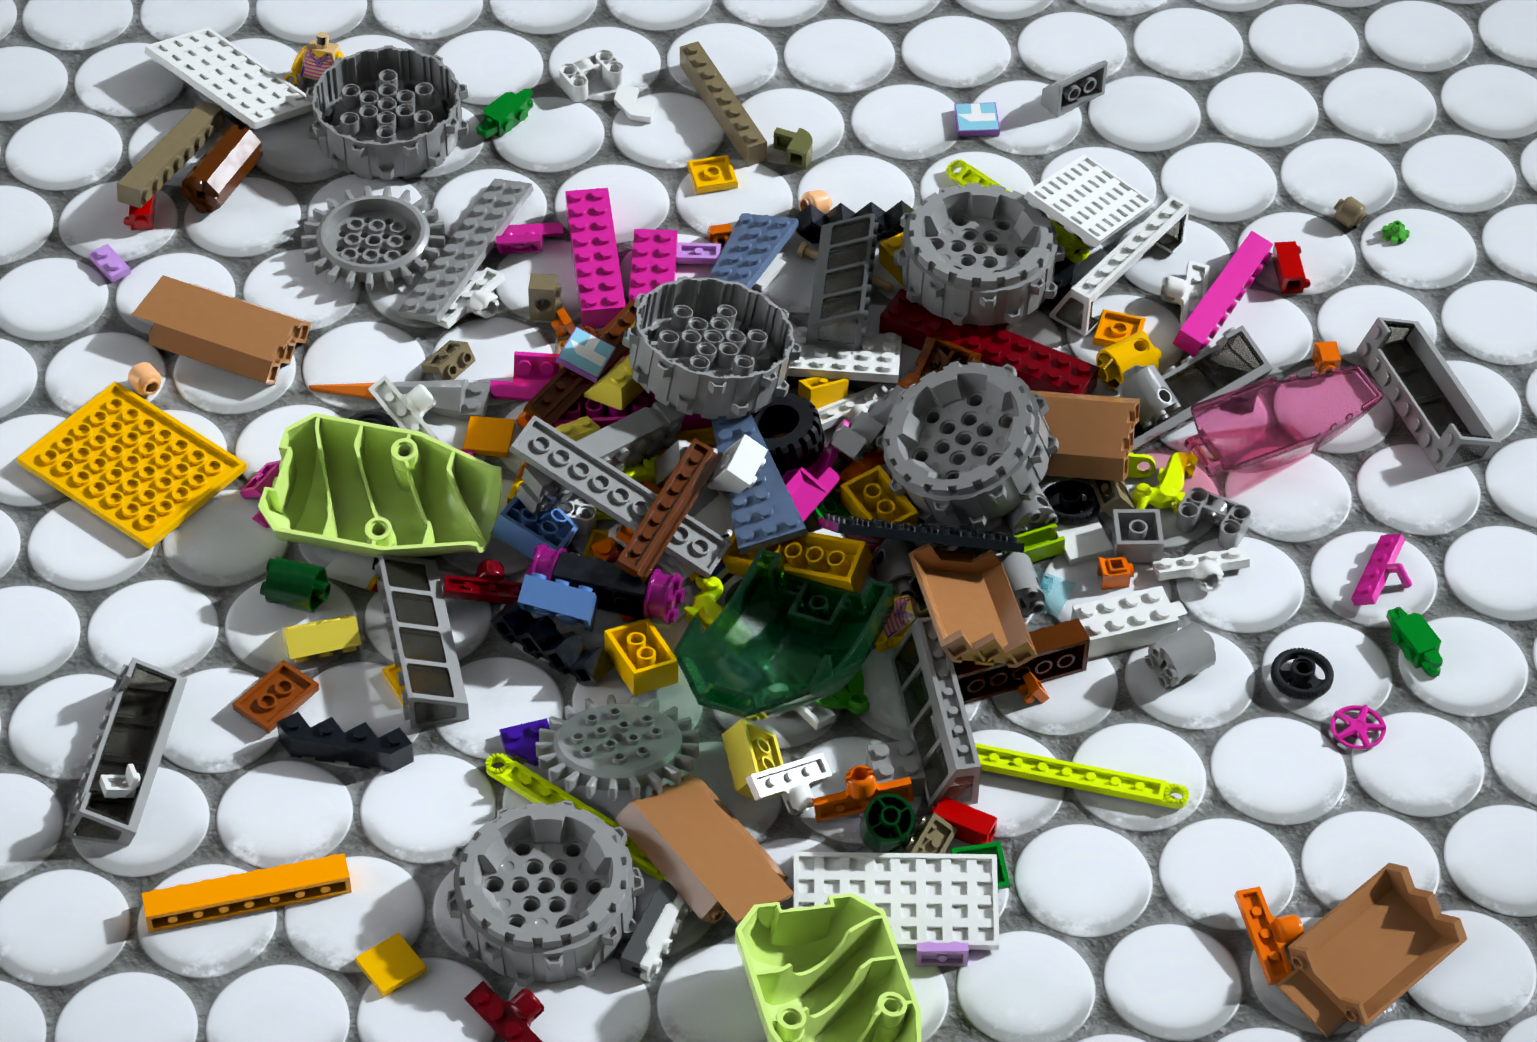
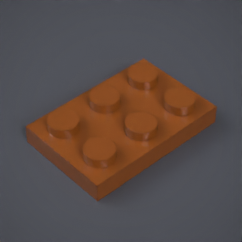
[233,660,319,734]

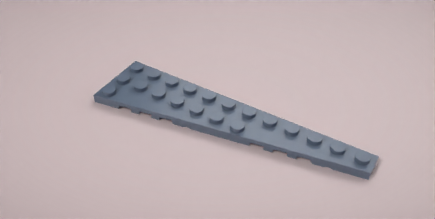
[708,213,800,289]
[711,413,808,555]

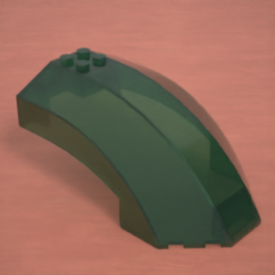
[673,548,895,721]

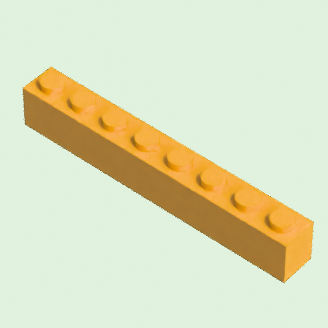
[142,853,352,932]

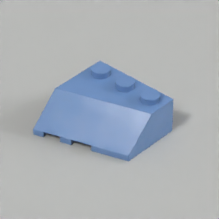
[491,494,579,560]
[517,572,598,632]

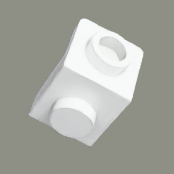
[99,764,140,799]

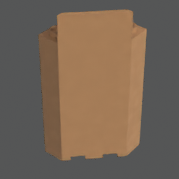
[131,275,312,384]
[1031,390,1140,482]
[909,543,1038,668]
[615,774,794,924]
[1275,863,1467,1038]

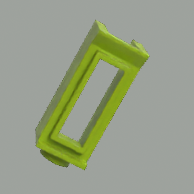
[1002,523,1065,562]

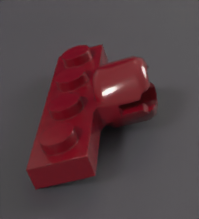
[443,559,523,604]
[464,981,544,1042]

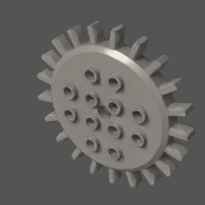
[301,185,445,293]
[536,695,699,801]

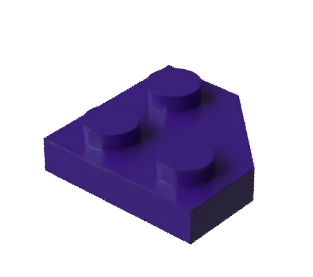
[499,718,549,767]

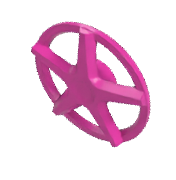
[1331,705,1386,750]

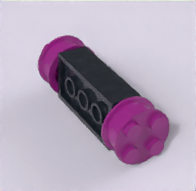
[526,544,685,625]

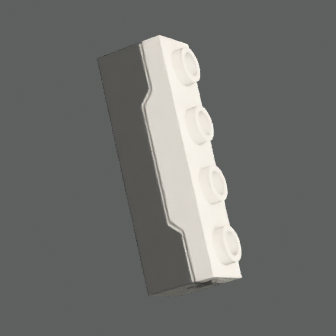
[620,880,692,982]

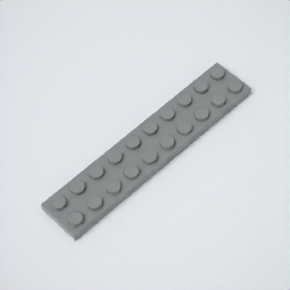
[398,178,534,323]
[509,415,732,579]

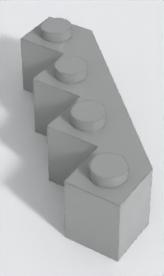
[831,384,904,463]

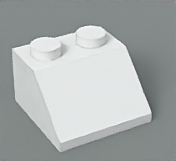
[707,434,768,493]

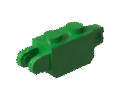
[476,88,533,139]
[1386,606,1443,677]

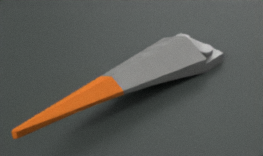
[309,379,491,421]

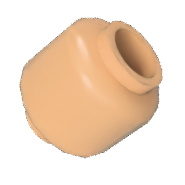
[799,190,832,214]
[128,362,162,396]

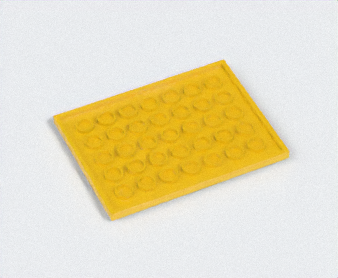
[17,381,247,550]

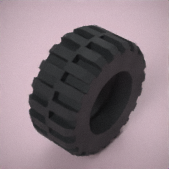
[751,393,825,476]

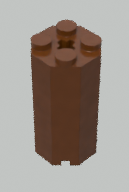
[180,124,263,214]

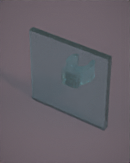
[1035,569,1076,617]

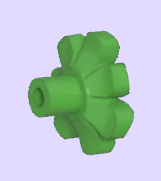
[1382,220,1410,244]

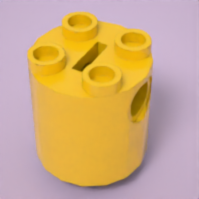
[1096,331,1162,391]

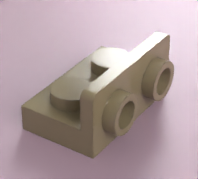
[421,340,476,380]
[903,813,958,854]

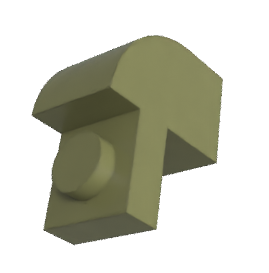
[773,127,813,170]

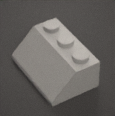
[1041,60,1108,118]

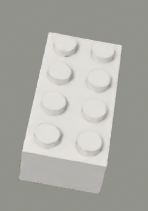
[1071,585,1179,659]

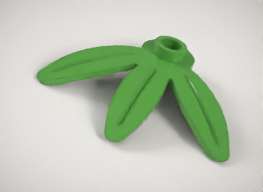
[801,662,870,715]

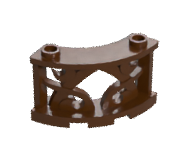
[894,335,982,389]

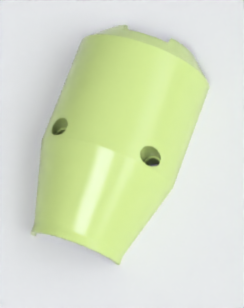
[258,413,502,558]
[735,893,921,1042]

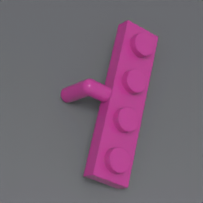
[1351,534,1412,606]

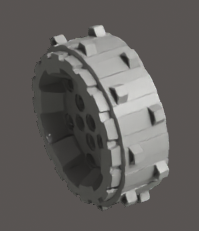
[306,45,469,181]
[893,183,1065,326]
[622,276,802,419]
[876,361,1059,529]
[447,800,644,987]

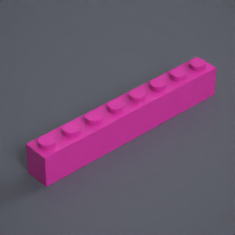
[1172,231,1273,357]

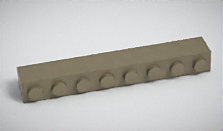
[680,41,767,166]
[117,101,225,208]

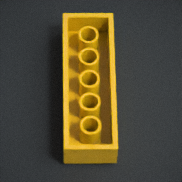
[722,531,873,597]

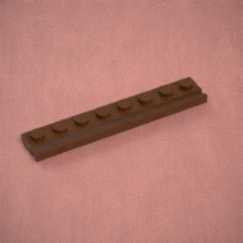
[524,300,637,427]
[614,438,723,583]

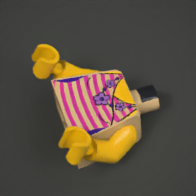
[285,32,345,86]
[863,589,929,653]

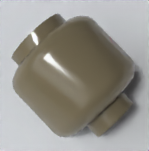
[1334,196,1367,228]

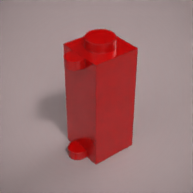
[123,193,157,230]
[1272,241,1311,294]
[929,796,997,845]

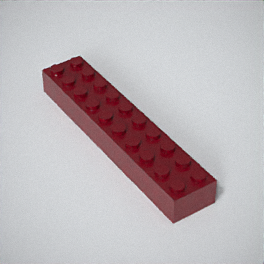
[879,289,1099,395]

